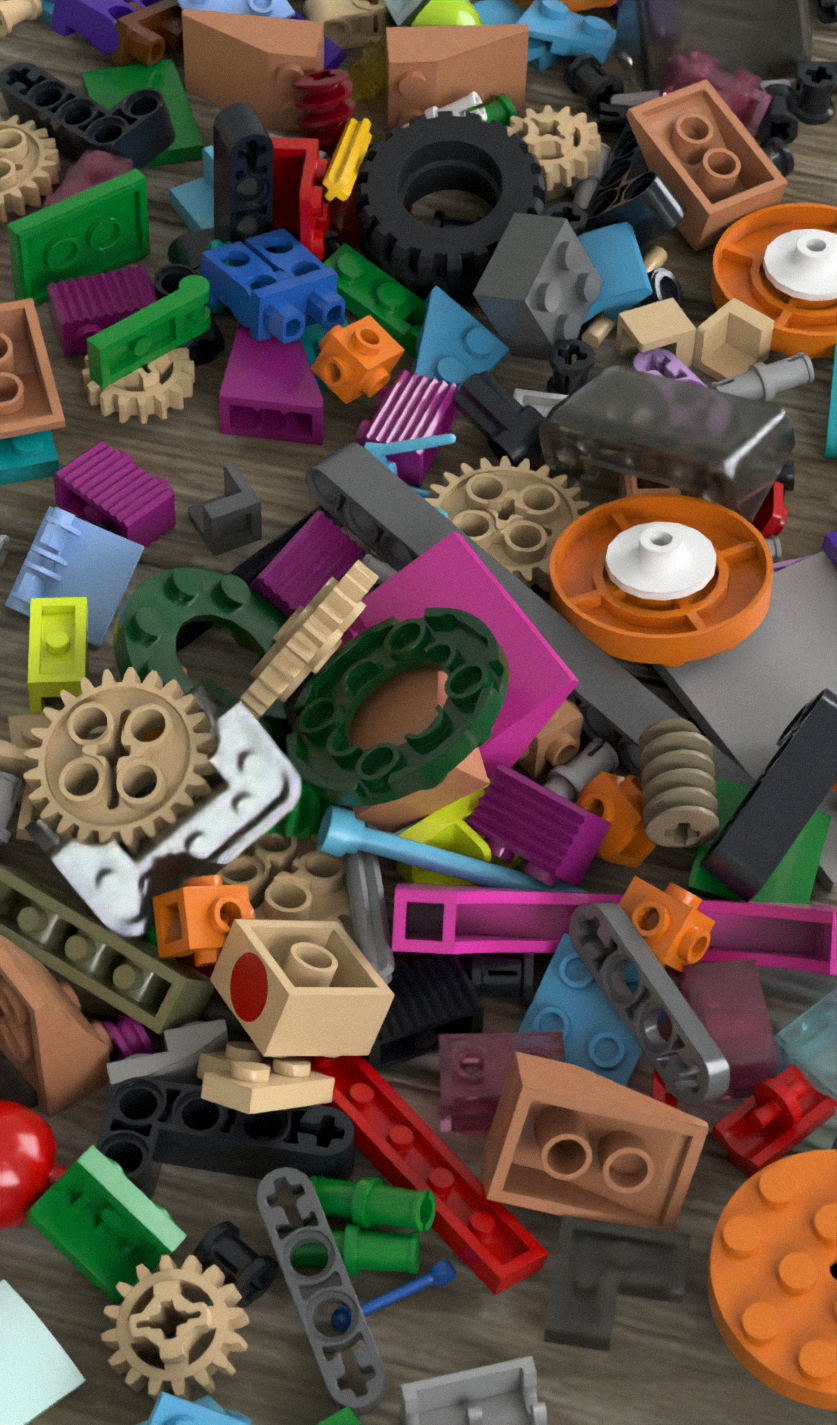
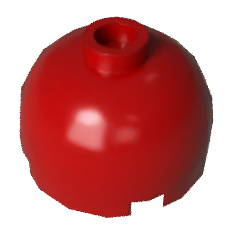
[0,1099,66,1230]

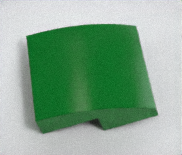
[687,777,831,904]

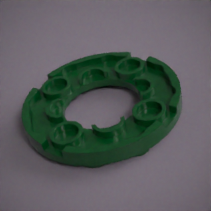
[113,567,314,770]
[286,608,509,806]

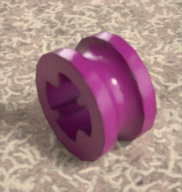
[101,1012,154,1062]

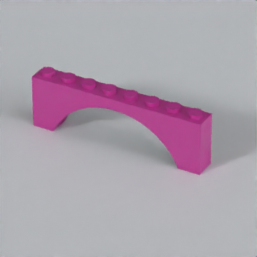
[392,882,837,975]

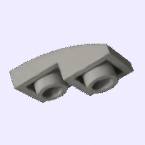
[106,1019,228,1096]

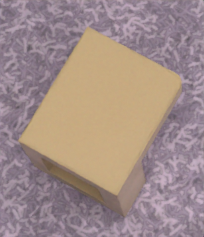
[615,297,696,367]
[692,298,774,381]

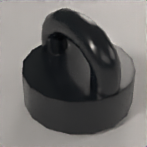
[631,268,683,310]

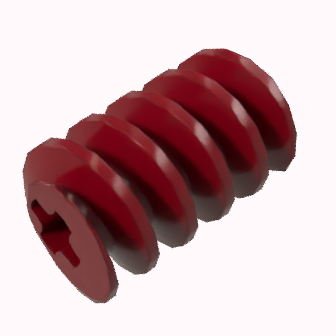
[291,69,357,159]

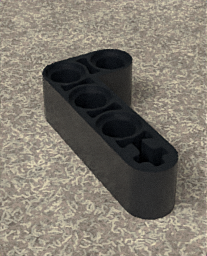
[0,62,176,180]
[167,103,274,276]
[585,121,686,246]
[699,688,837,902]
[96,1077,354,1200]

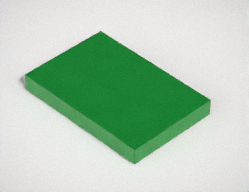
[81,58,204,168]
[7,168,151,306]

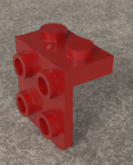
[270,137,329,260]

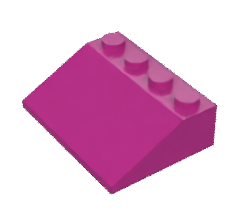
[335,531,580,780]

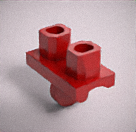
[711,1063,837,1178]

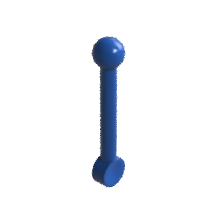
[331,1260,456,1333]

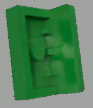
[26,1145,187,1305]

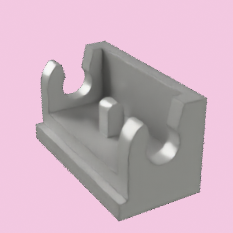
[399,1356,547,1425]

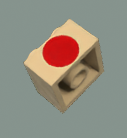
[210,919,395,1059]

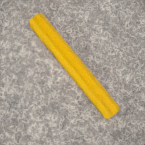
[322,117,372,202]

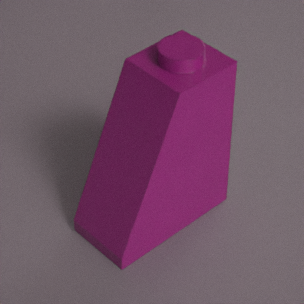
[219,323,324,445]

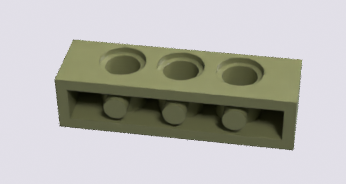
[0,865,215,1035]

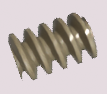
[638,717,720,848]

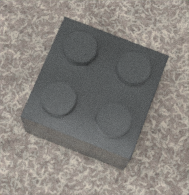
[473,212,603,360]

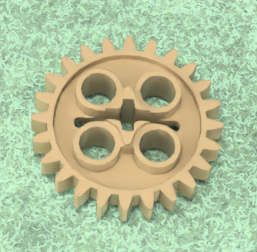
[0,115,61,223]
[424,456,590,592]
[237,559,379,720]
[23,667,218,857]
[182,815,354,939]

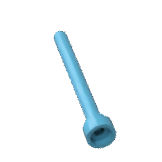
[316,805,588,892]

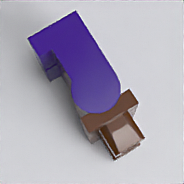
[51,0,184,66]

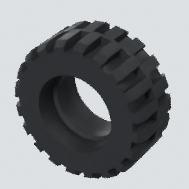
[355,111,545,306]

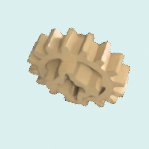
[506,105,601,191]
[82,347,195,424]
[101,1255,249,1402]

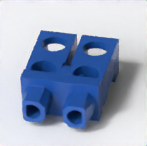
[200,228,346,344]

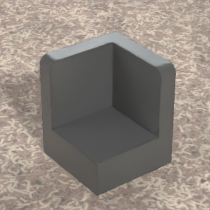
[188,463,262,556]

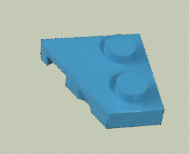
[516,0,621,64]
[410,285,510,391]

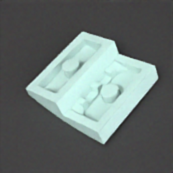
[0,1279,86,1425]

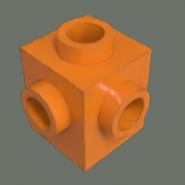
[311,315,405,404]
[575,771,657,869]
[152,875,255,967]
[618,876,716,975]

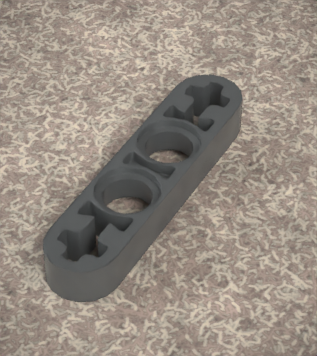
[569,901,730,1105]
[256,1167,388,1415]

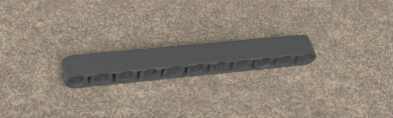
[306,442,756,786]

